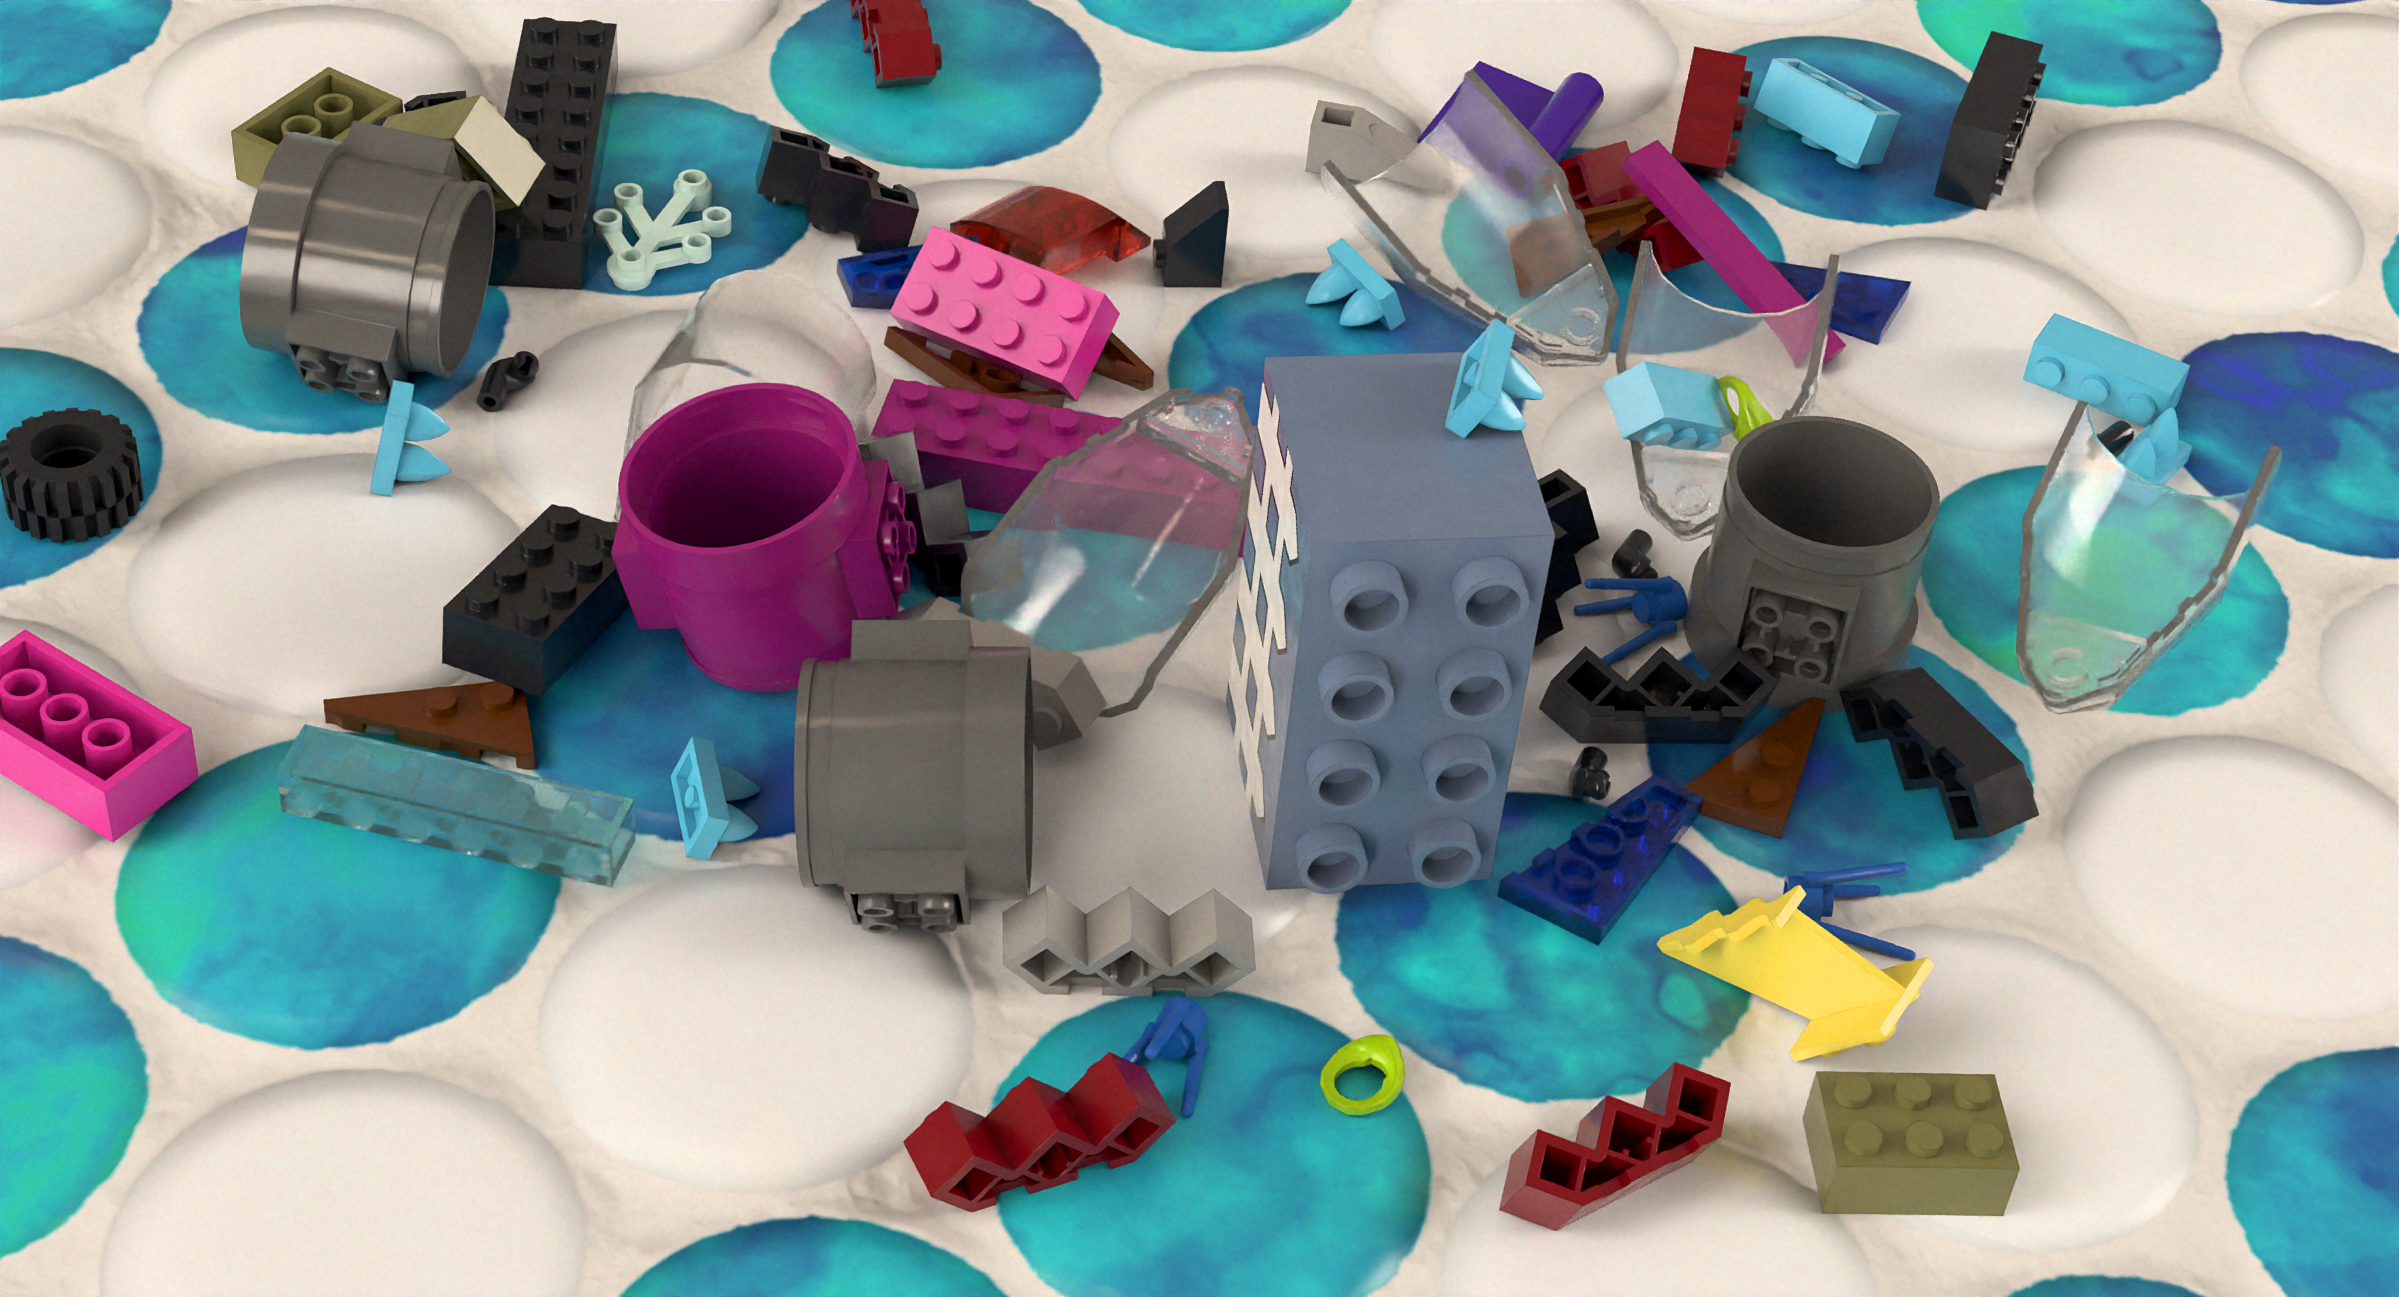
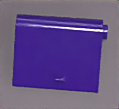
[1417,61,1604,192]

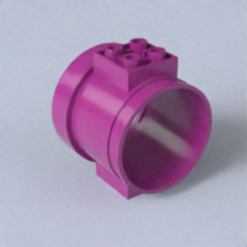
[611,382,916,692]

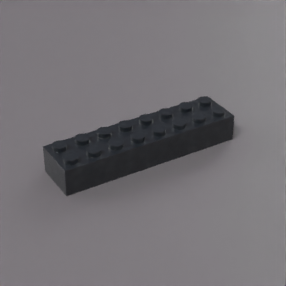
[488,17,618,290]

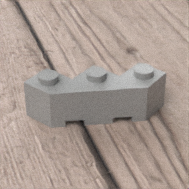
[890,596,1107,751]
[1002,885,1256,997]

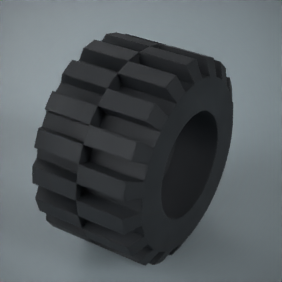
[0,408,144,543]

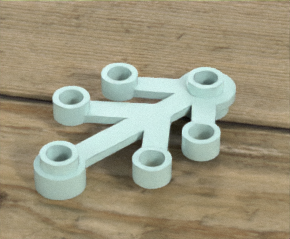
[593,169,731,291]

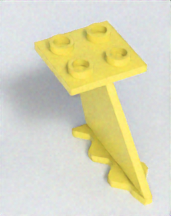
[1657,885,1934,1061]

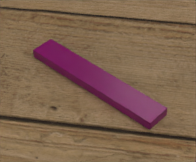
[1620,140,1846,373]

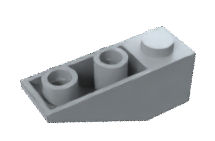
[1305,100,1448,195]

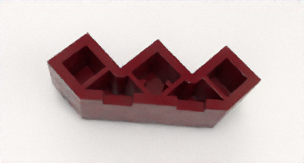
[849,0,942,88]
[1671,46,1753,178]
[1558,140,1705,278]
[903,1052,1177,1213]
[1499,1062,1731,1231]

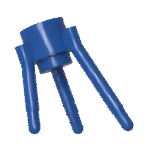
[1573,576,1688,666]
[1783,862,1916,961]
[1122,997,1210,1118]

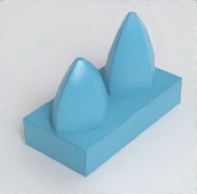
[1305,238,1406,331]
[1444,319,1544,439]
[370,380,451,497]
[2100,407,2193,508]
[670,736,760,861]

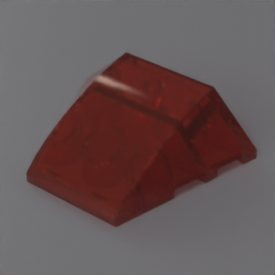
[950,186,1151,276]

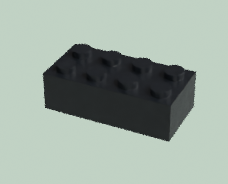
[1933,31,2047,211]
[442,504,630,697]

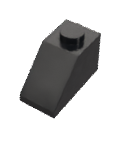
[1153,181,1229,287]

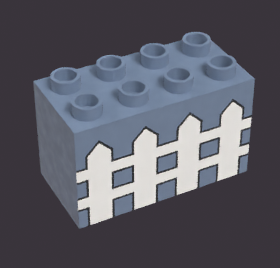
[1226,352,1555,894]

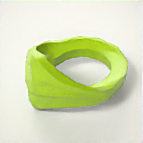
[1717,375,1774,442]
[1320,1034,1406,1116]

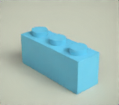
[1753,58,1901,169]
[2023,313,2191,428]
[1602,361,1736,454]

